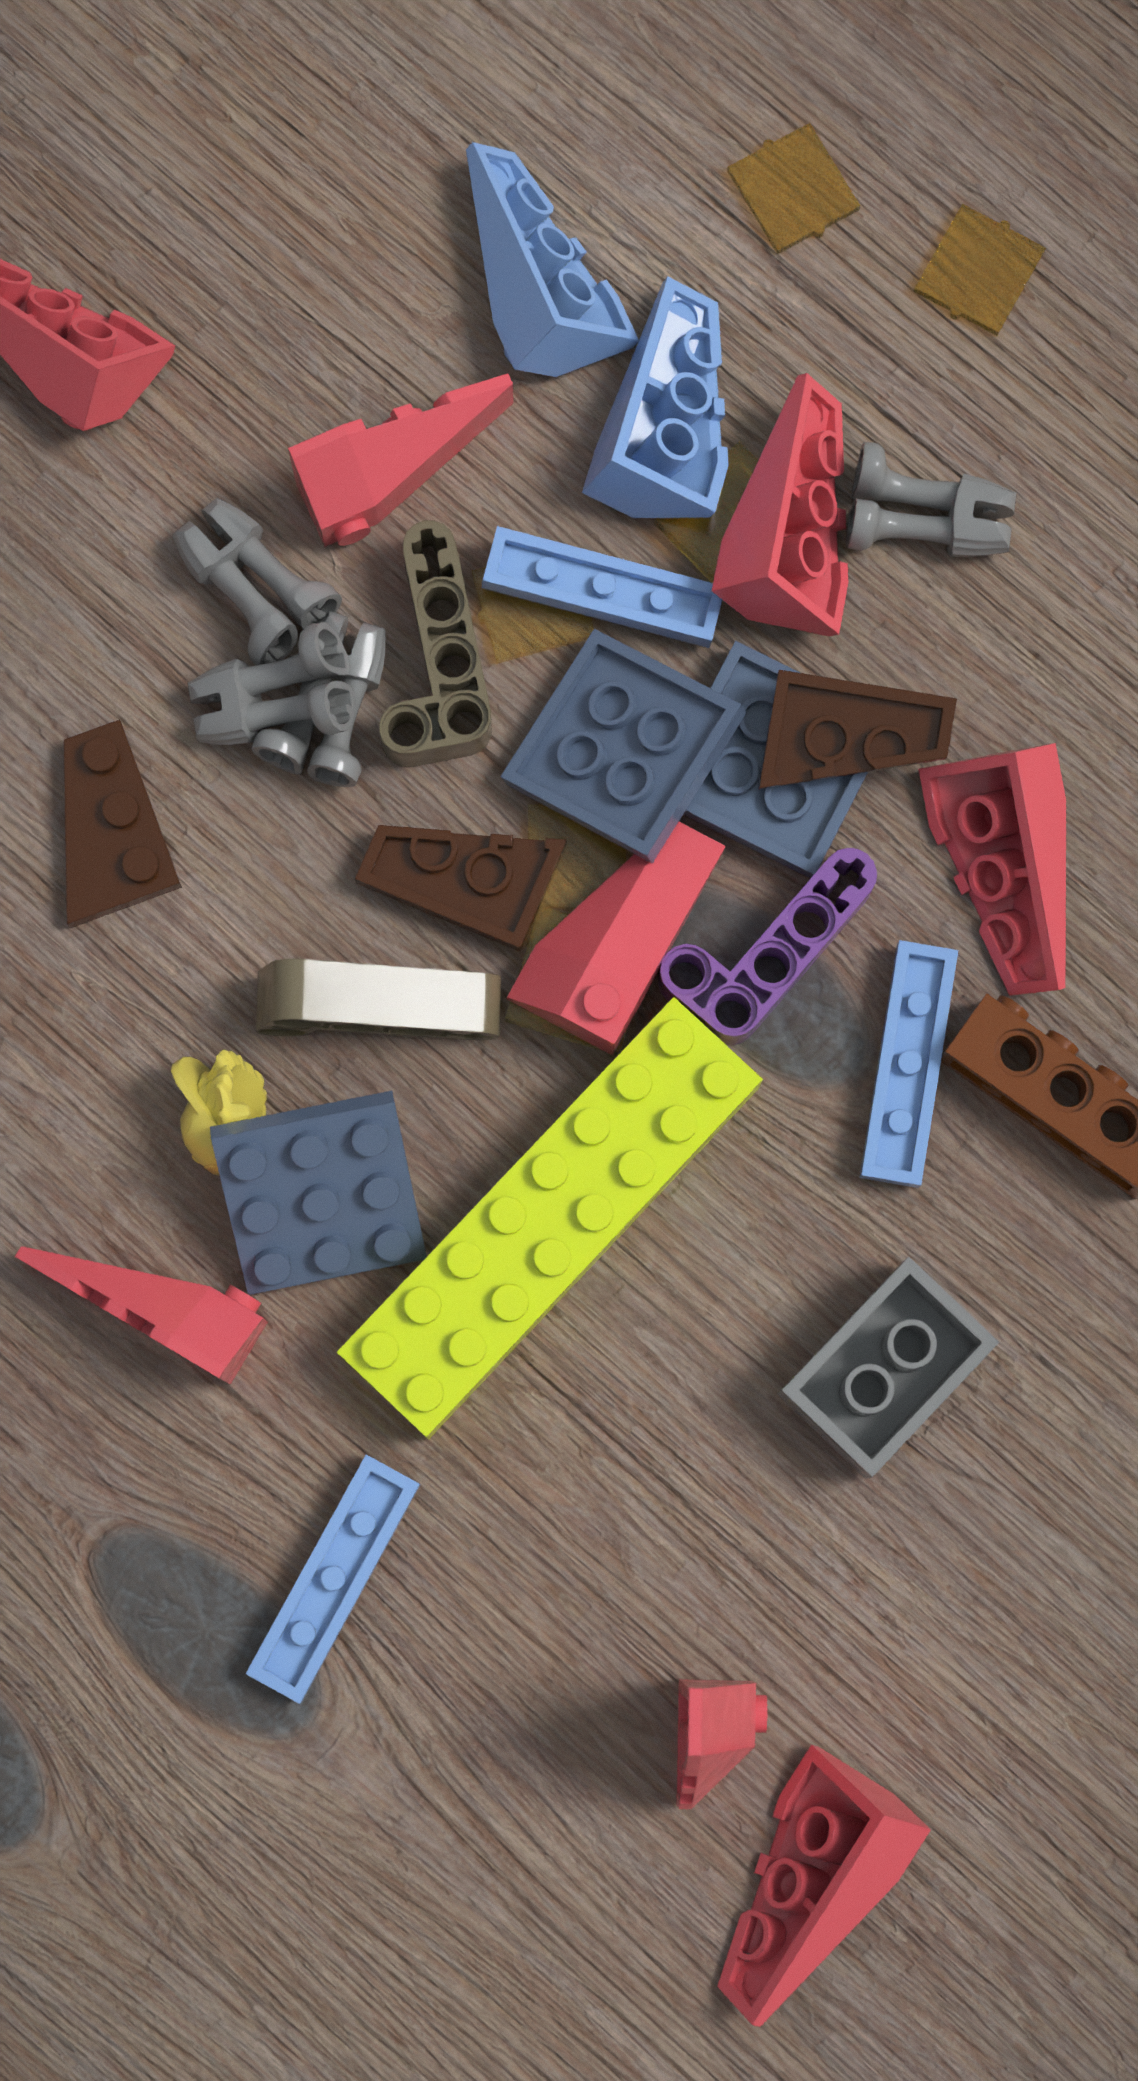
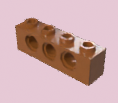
[941,994,1138,1199]

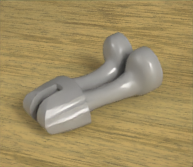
[846,442,1017,557]
[172,497,342,665]
[251,611,385,787]
[187,622,356,745]

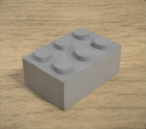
[777,1257,999,1479]

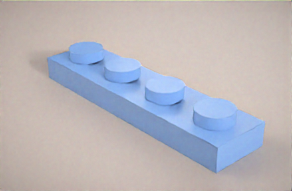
[481,526,722,648]
[859,940,959,1188]
[246,1455,421,1704]

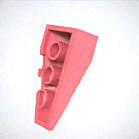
[0,259,175,431]
[288,373,513,547]
[712,373,848,637]
[918,743,1066,996]
[507,822,726,1056]
[15,1246,268,1385]
[676,1679,767,1809]
[717,1745,931,2027]

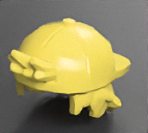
[171,1050,267,1176]

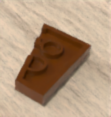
[758,670,957,790]
[64,719,182,928]
[355,825,567,952]

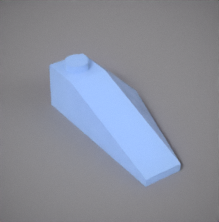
[466,142,639,377]
[582,277,729,518]

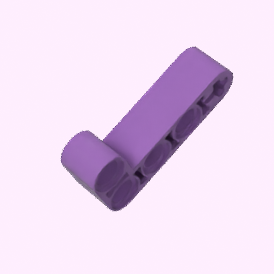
[658,848,877,1045]

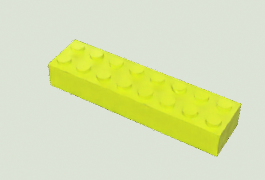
[337,997,763,1440]

